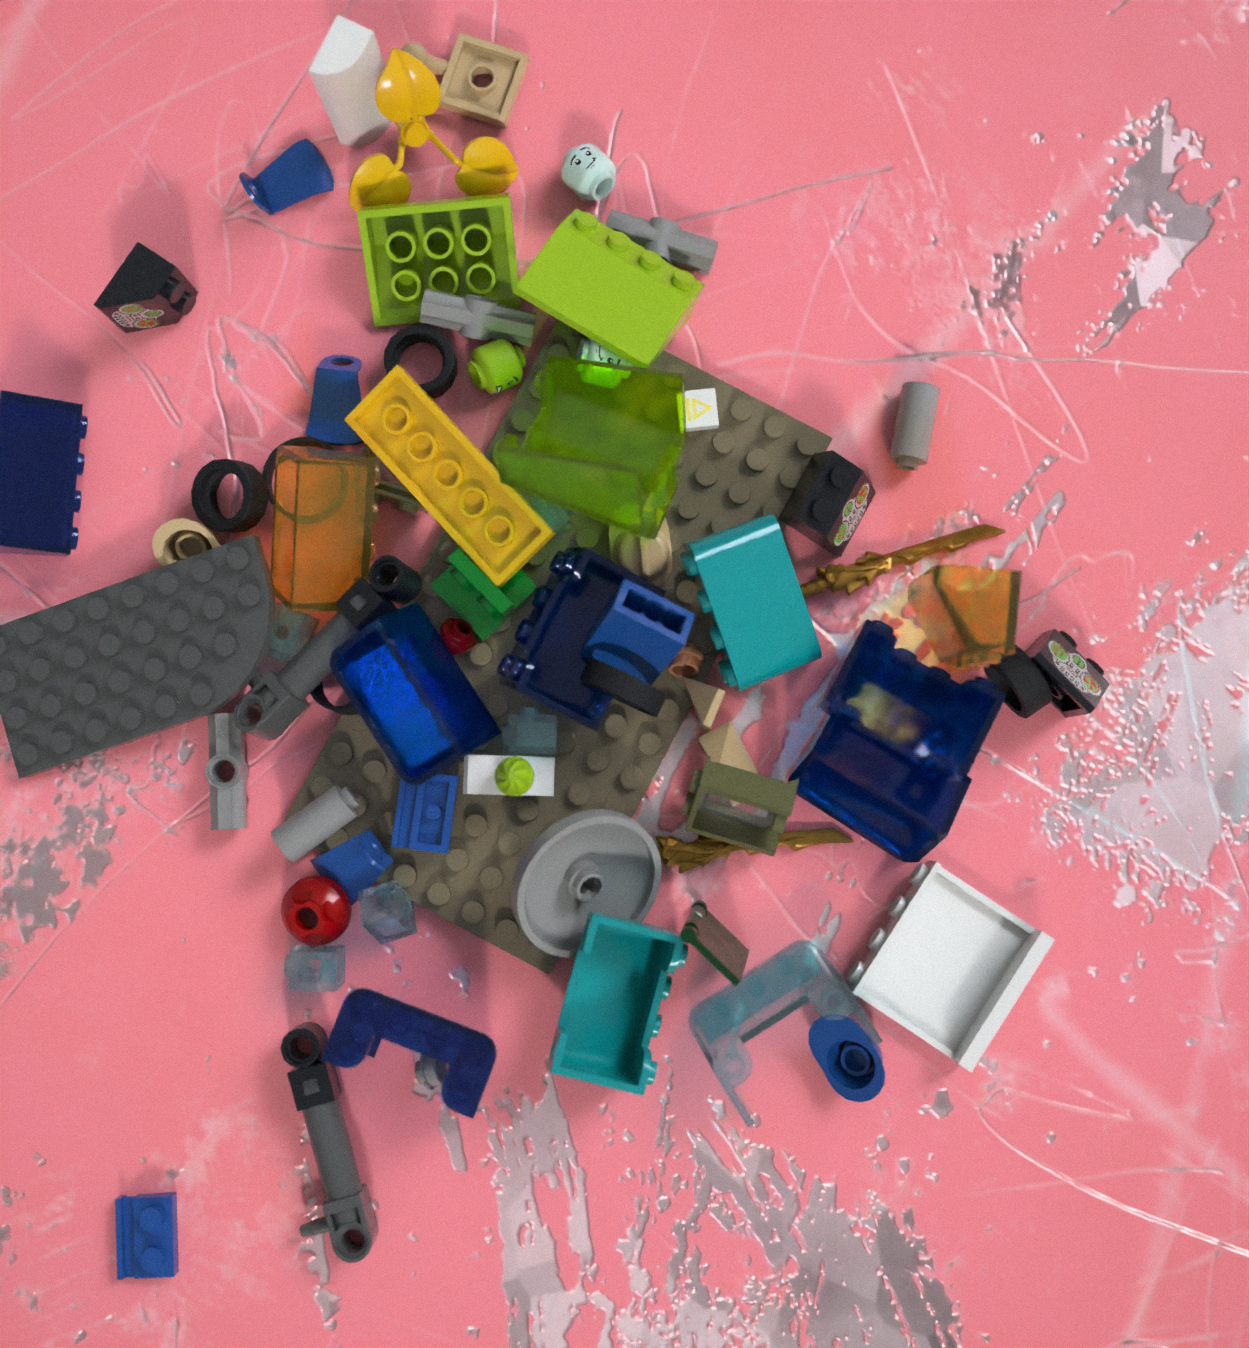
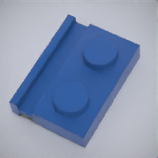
[391,769,460,854]
[115,1192,179,1280]

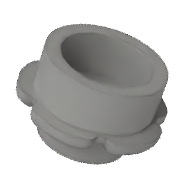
[415,1051,448,1090]

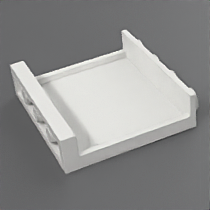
[846,860,1055,1073]

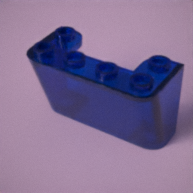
[497,547,666,731]
[819,619,1007,781]
[321,988,497,1119]

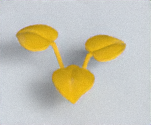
[348,47,519,212]

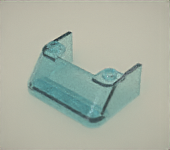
[688,939,883,1128]

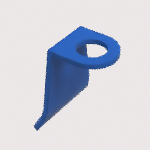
[239,138,334,215]
[306,355,364,446]
[310,829,395,906]

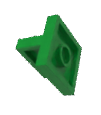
[429,548,539,642]

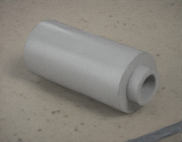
[889,382,940,471]
[271,784,360,863]

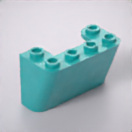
[680,513,822,692]
[548,911,688,1096]

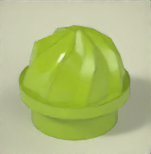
[494,756,534,796]

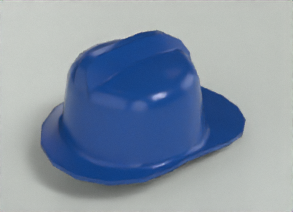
[808,1014,885,1103]

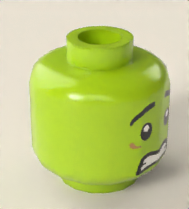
[467,338,526,394]

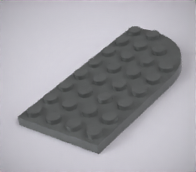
[0,534,275,778]

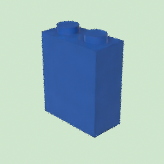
[579,578,696,685]

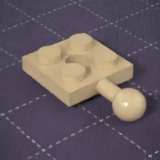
[401,32,530,129]

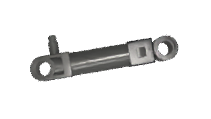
[233,555,422,741]
[281,1022,378,1263]

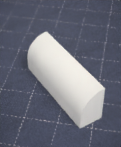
[308,14,391,146]

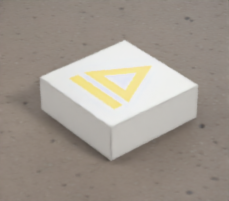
[677,388,719,432]

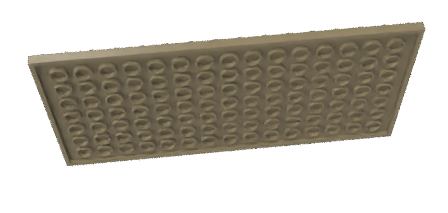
[282,320,833,975]

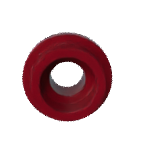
[439,618,477,655]

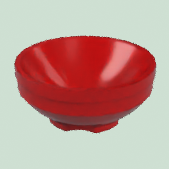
[281,875,352,946]

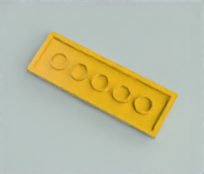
[344,364,556,587]

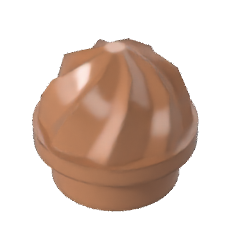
[668,640,704,678]

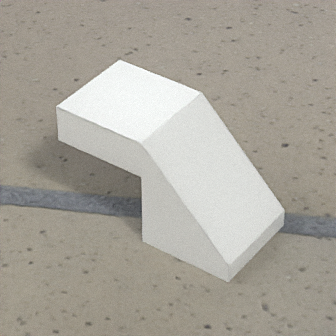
[463,755,555,796]

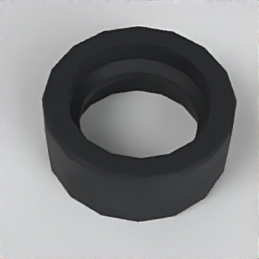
[384,324,458,399]
[191,459,269,533]
[982,642,1052,719]

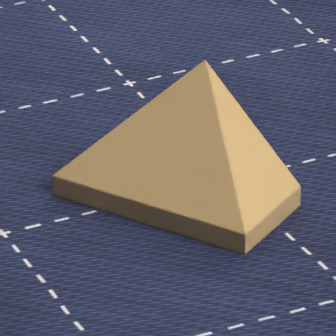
[682,676,726,732]
[697,721,760,805]

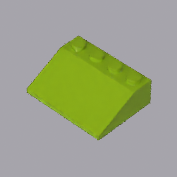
[357,193,522,327]
[513,208,705,372]

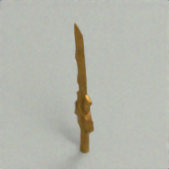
[800,524,1006,599]
[656,828,854,873]

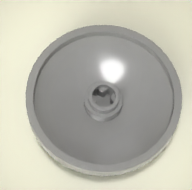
[511,809,661,958]

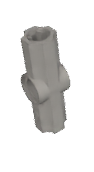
[605,209,718,276]
[419,289,537,346]
[205,713,250,830]

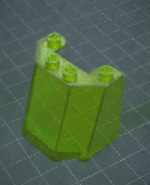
[493,355,686,540]

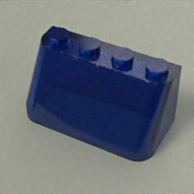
[0,390,88,557]
[330,602,502,785]
[788,696,972,863]

